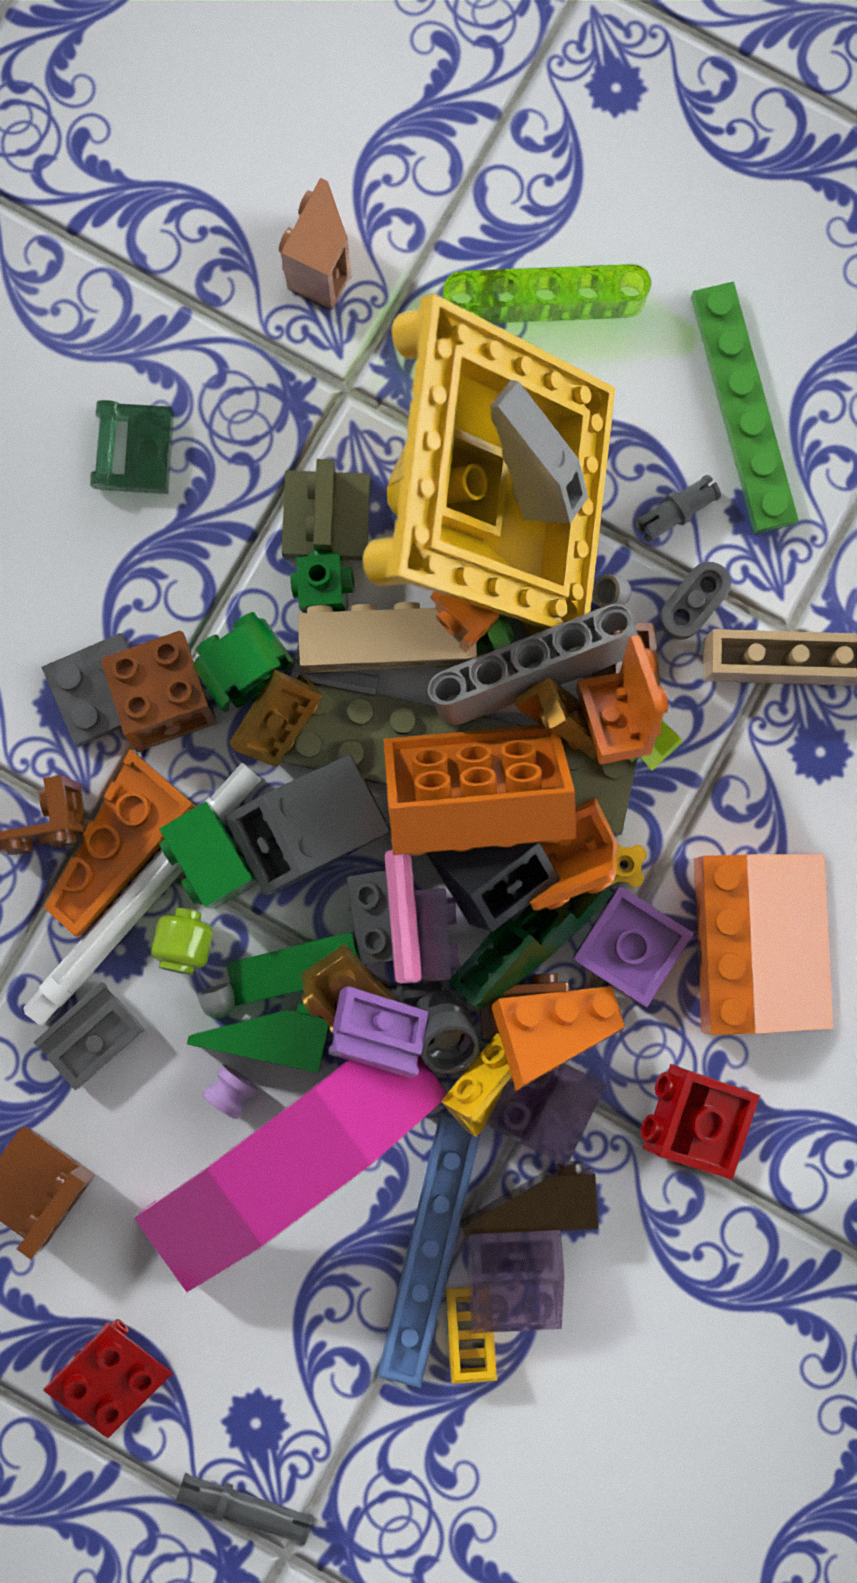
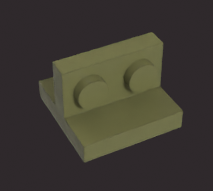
[282,459,371,561]

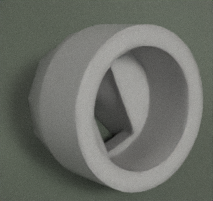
[593,574,631,608]
[197,983,235,1019]

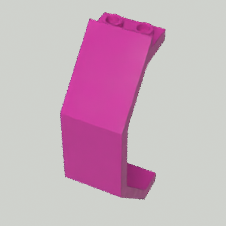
[134,1056,447,1293]

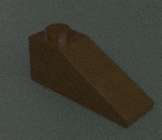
[462,1161,599,1237]

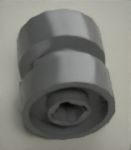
[414,990,479,1073]

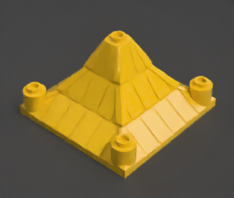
[363,294,615,636]

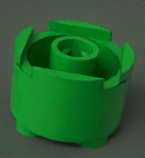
[193,612,295,712]

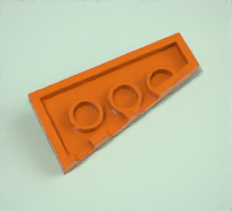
[44,749,196,938]

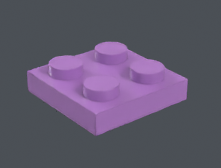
[572,886,694,1008]

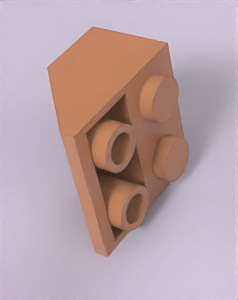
[279,178,351,310]

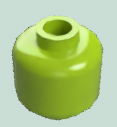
[151,908,214,975]

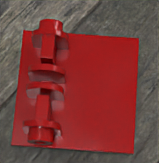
[43,1319,172,1439]

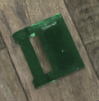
[90,400,174,494]

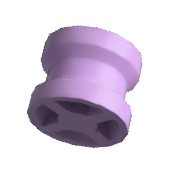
[202,1064,259,1120]

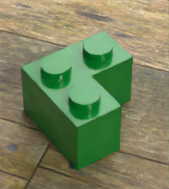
[159,801,258,909]

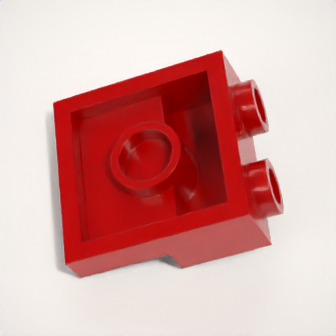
[641,1064,760,1180]

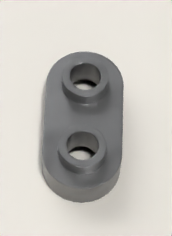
[659,562,731,640]

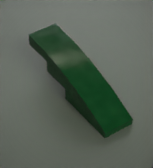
[448,887,613,1010]

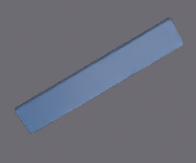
[377,1111,481,1388]

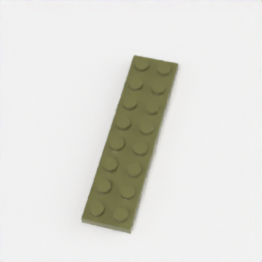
[283,684,638,835]

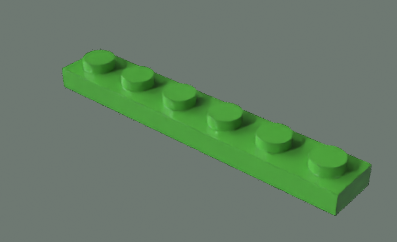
[690,281,799,535]

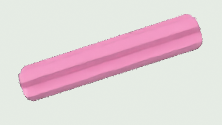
[384,850,422,983]

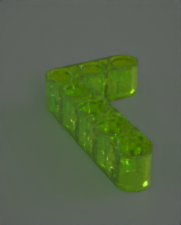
[443,264,652,323]

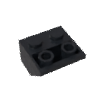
[426,842,560,932]

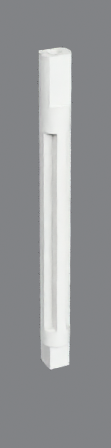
[23,763,261,1027]

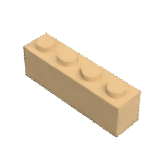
[298,602,477,673]
[703,629,857,686]

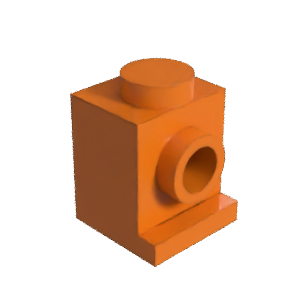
[430,591,501,652]

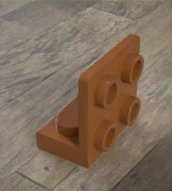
[101,631,218,752]
[0,775,87,855]
[0,1126,95,1260]

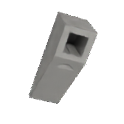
[490,380,588,523]

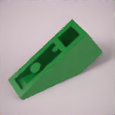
[226,932,359,1006]
[187,1003,330,1073]

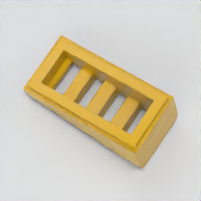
[446,1286,497,1384]

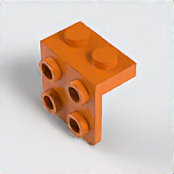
[575,635,668,765]
[530,798,617,910]

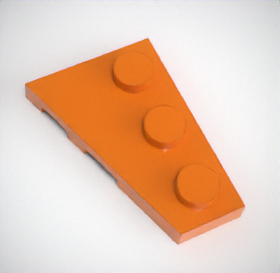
[491,986,625,1091]

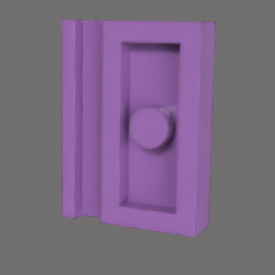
[328,986,428,1078]

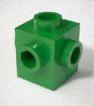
[290,550,355,613]

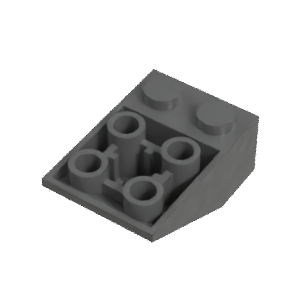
[224,754,391,895]

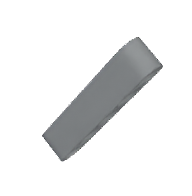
[428,604,638,725]

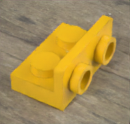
[441,1033,515,1137]

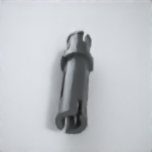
[175,1472,313,1546]

